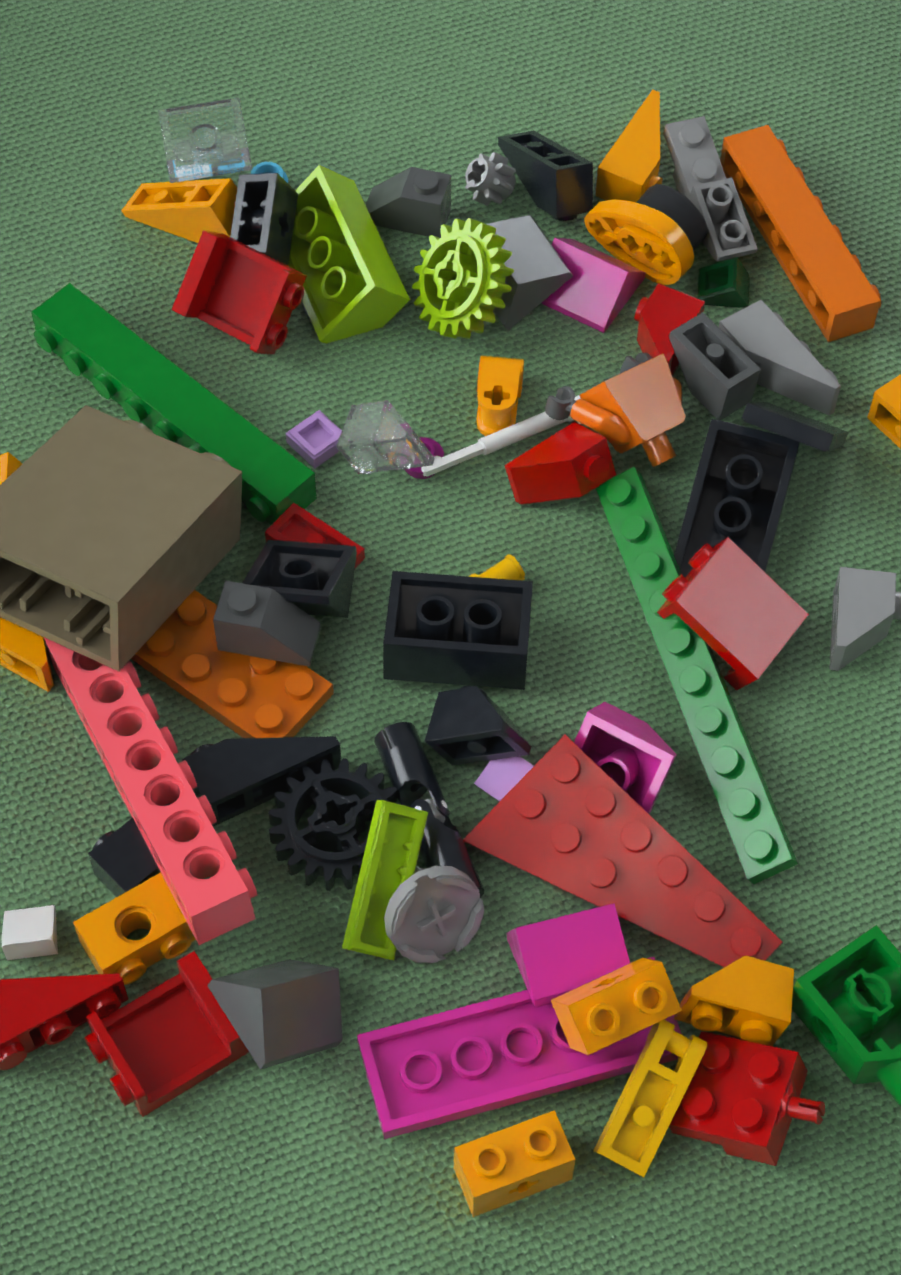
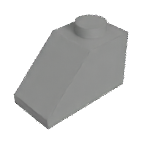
[829,567,901,671]

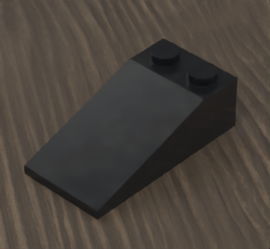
[674,419,800,577]

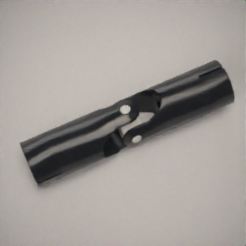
[374,722,484,898]

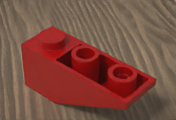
[0,973,129,1070]

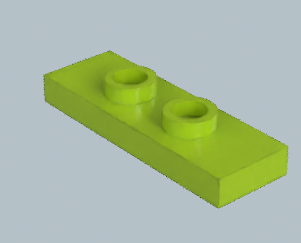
[342,800,428,960]

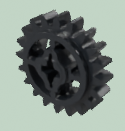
[268,758,403,891]

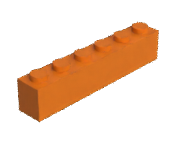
[720,125,881,342]

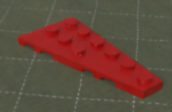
[463,735,783,968]

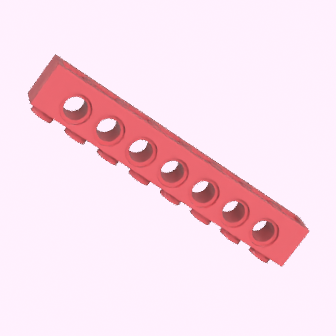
[43,637,258,945]

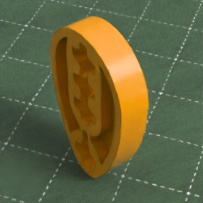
[584,199,694,285]

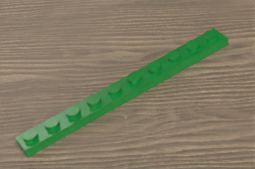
[596,466,798,884]

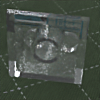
[158,97,252,183]

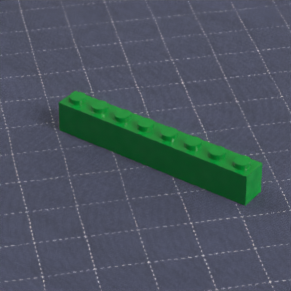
[31,283,317,525]

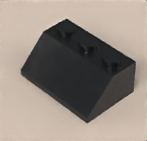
[383,571,533,690]

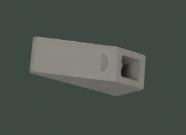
[719,300,841,415]

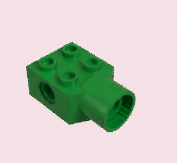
[792,925,901,1107]

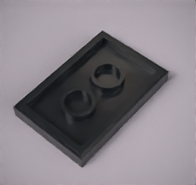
[742,402,848,452]

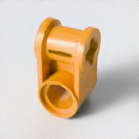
[476,355,524,436]

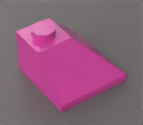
[574,702,677,814]

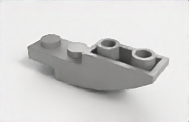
[663,116,758,261]

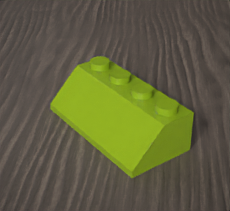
[288,165,410,344]

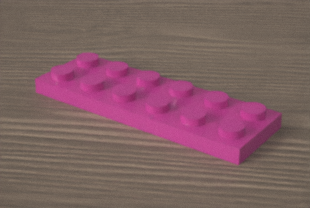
[357,956,682,1139]

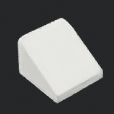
[1,905,58,960]

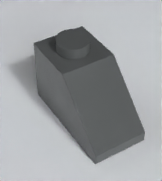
[366,167,451,238]
[669,312,761,421]
[213,580,321,667]

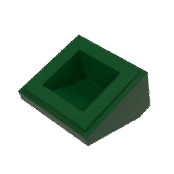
[698,257,750,308]

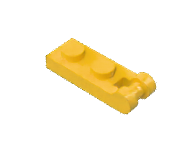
[593,1019,707,1177]

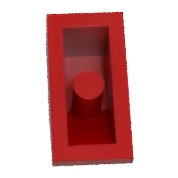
[634,283,705,376]
[504,422,616,505]

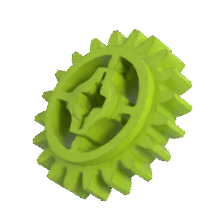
[412,218,514,339]

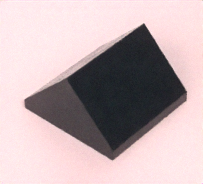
[242,539,357,618]

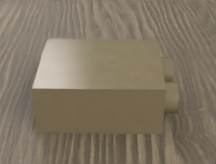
[0,405,242,671]

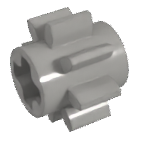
[465,152,516,206]

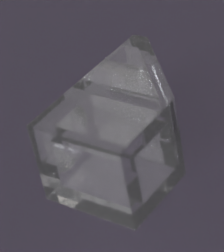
[336,400,435,474]

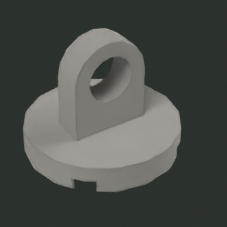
[384,866,484,963]

